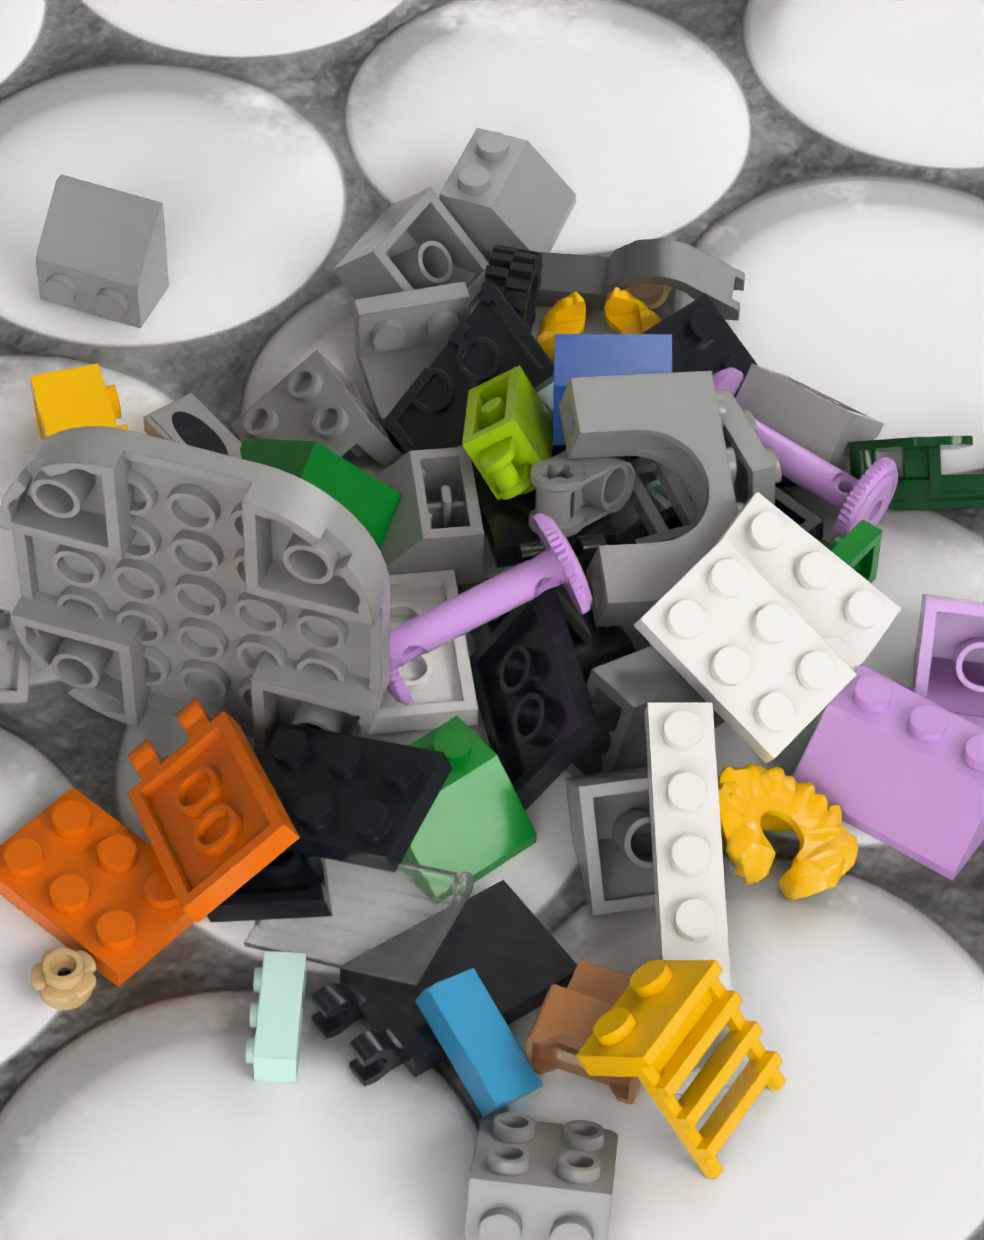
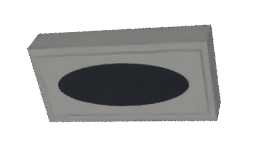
[143,393,242,458]

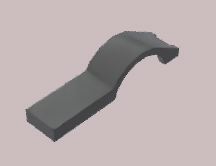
[536,238,745,321]

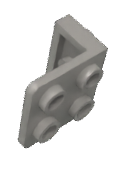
[464,1112,618,1240]

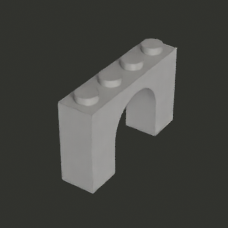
[559,371,744,627]

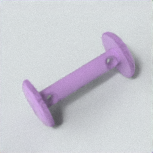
[713,367,898,542]
[387,513,593,705]

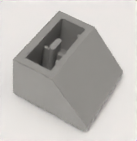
[375,447,484,585]

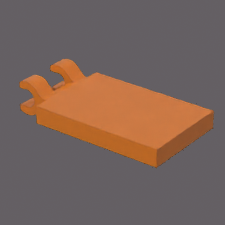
[127,697,300,922]

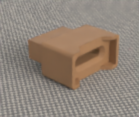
[525,959,642,1104]

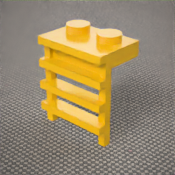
[576,959,786,1179]

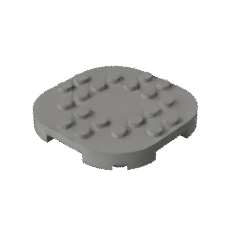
[0,426,390,755]

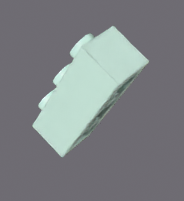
[246,951,307,1083]

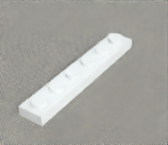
[644,702,737,1094]

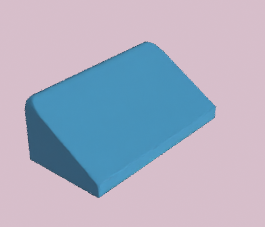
[415,968,543,1118]

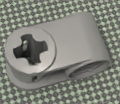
[529,450,636,537]

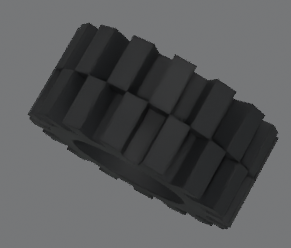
[479,245,542,333]

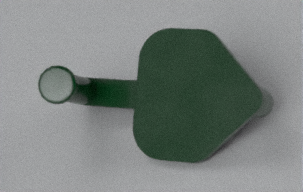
[849,436,984,511]

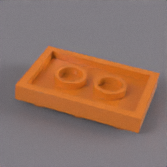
[0,787,195,987]

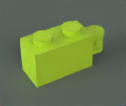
[462,365,553,500]

